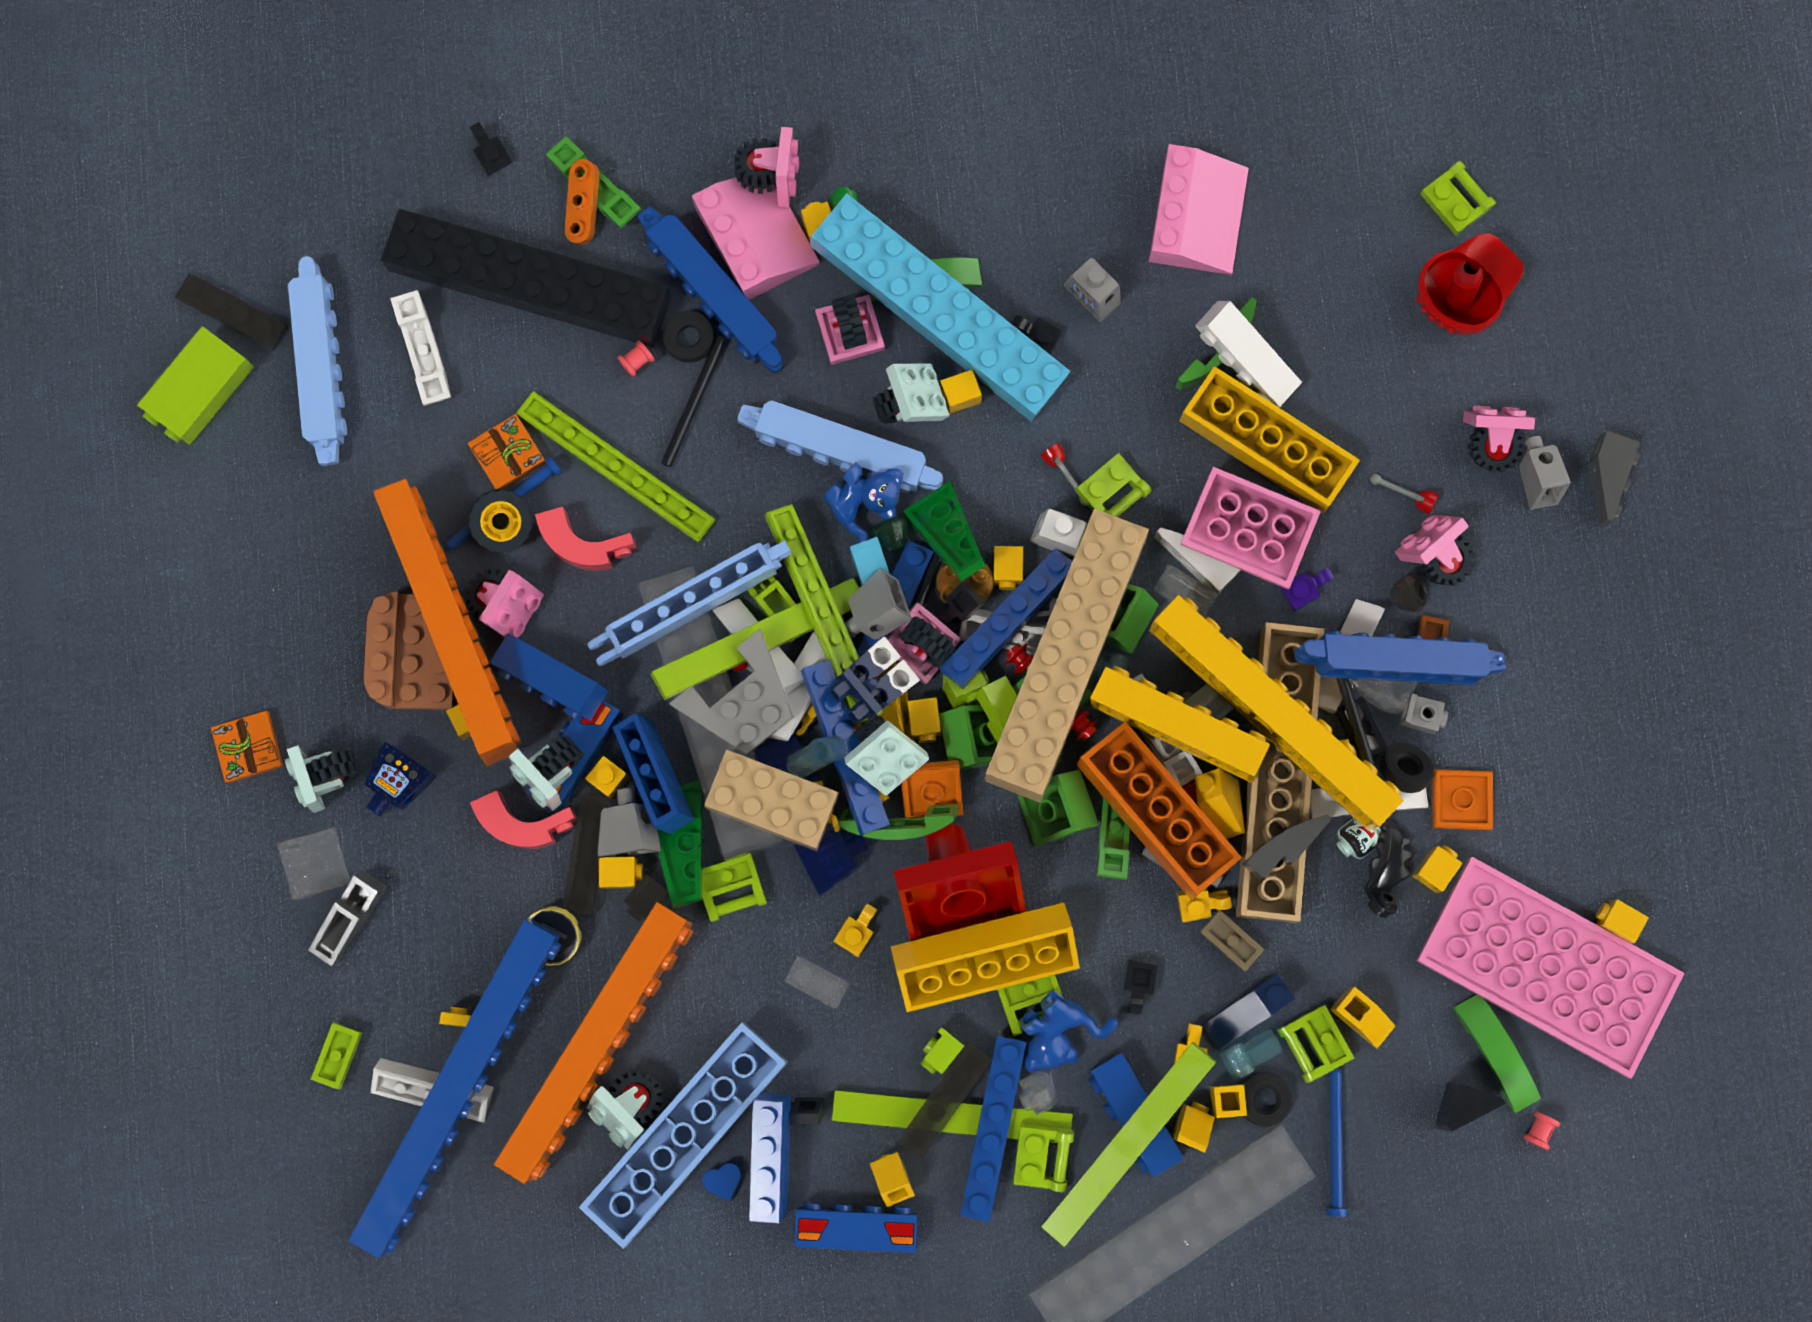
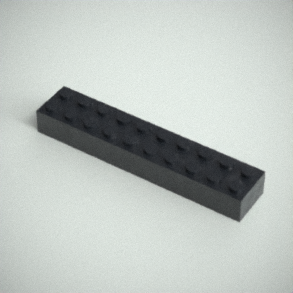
[381,208,671,348]

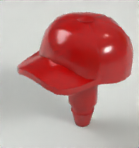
[1416,233,1524,336]

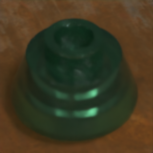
[871,517,908,554]

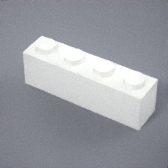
[1195,301,1302,407]

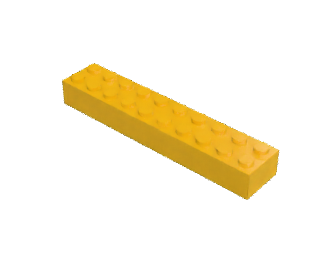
[1149,595,1404,831]

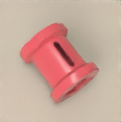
[617,340,655,378]
[1523,1111,1561,1150]

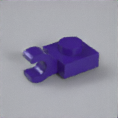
[1280,568,1334,612]

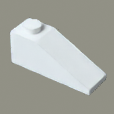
[1154,528,1241,596]

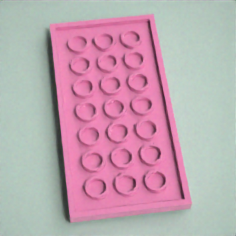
[1415,857,1685,1079]

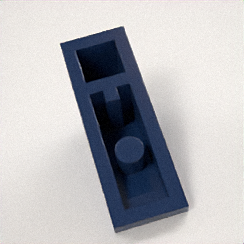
[1201,974,1296,1050]

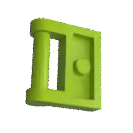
[1420,161,1497,236]
[1075,453,1152,517]
[702,853,767,922]
[997,975,1063,1037]
[1277,1005,1354,1083]
[1013,1123,1074,1192]

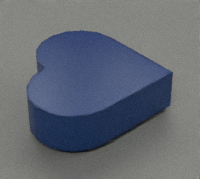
[702,1163,742,1201]

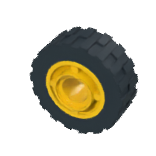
[468,489,533,553]

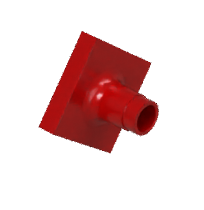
[893,824,1026,941]

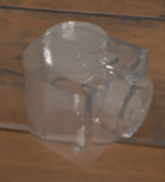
[1018,1072,1058,1115]

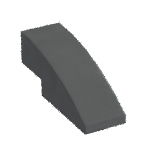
[1242,815,1332,880]
[308,871,387,966]

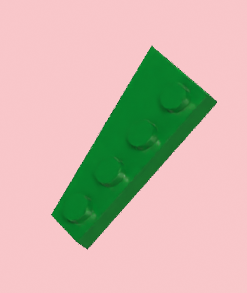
[903,481,985,581]
[657,780,702,908]

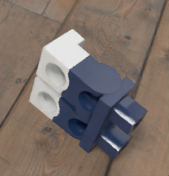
[829,637,920,724]

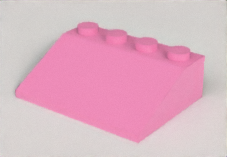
[1148,144,1249,275]
[692,178,820,300]
[1180,467,1321,590]

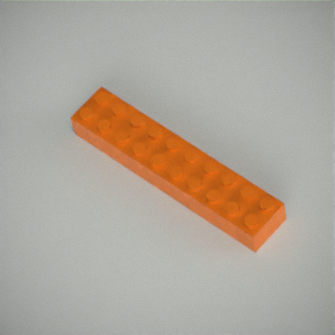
[373,478,521,766]
[494,902,694,1184]

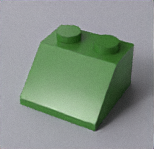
[1105,584,1159,654]
[939,705,998,770]
[1017,770,1099,847]

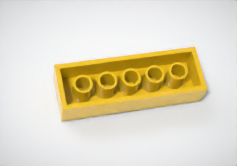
[1179,366,1360,514]
[1090,666,1270,783]
[890,902,1080,1012]

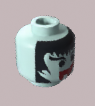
[1337,818,1381,859]

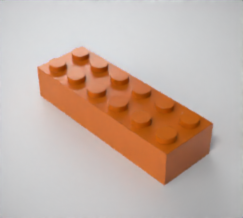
[1077,721,1242,901]

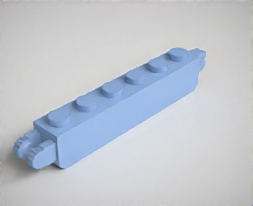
[288,256,347,466]
[737,400,943,493]
[587,541,791,666]

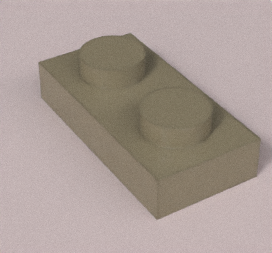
[1199,910,1265,972]

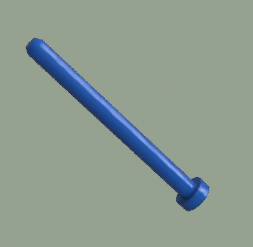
[445,456,562,550]
[1326,1069,1348,1217]

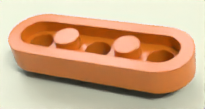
[564,159,600,245]

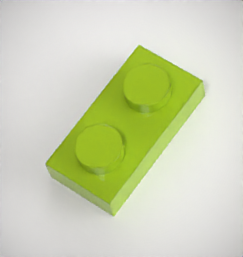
[310,1023,363,1090]

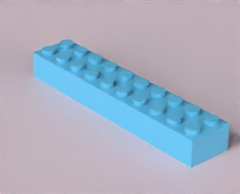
[810,193,1071,422]

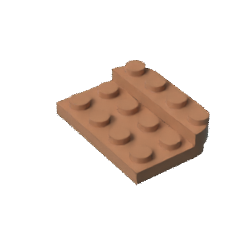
[364,592,454,710]

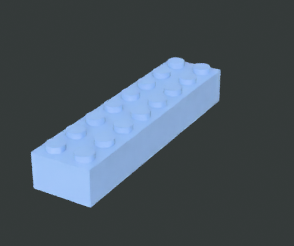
[578,1022,788,1249]

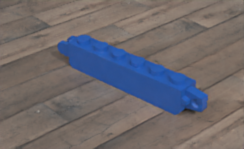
[637,206,783,374]
[1294,631,1506,685]

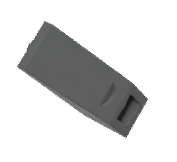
[1590,430,1640,527]

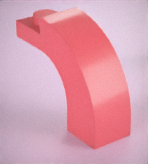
[535,506,637,571]
[470,790,578,849]

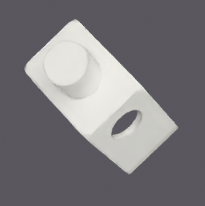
[1030,509,1088,558]

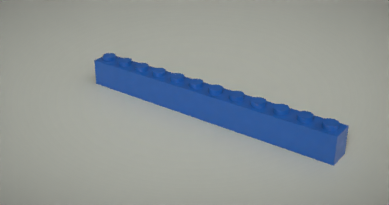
[348,918,561,1259]

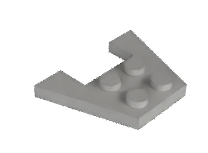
[669,629,794,754]

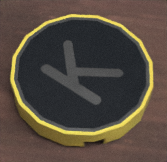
[528,906,582,966]

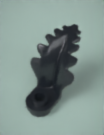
[1364,817,1413,918]

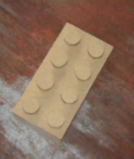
[704,750,838,851]

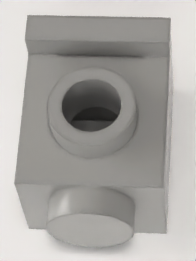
[1399,693,1448,734]

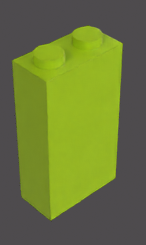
[137,326,254,445]

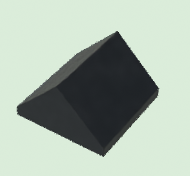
[1435,1083,1506,1132]

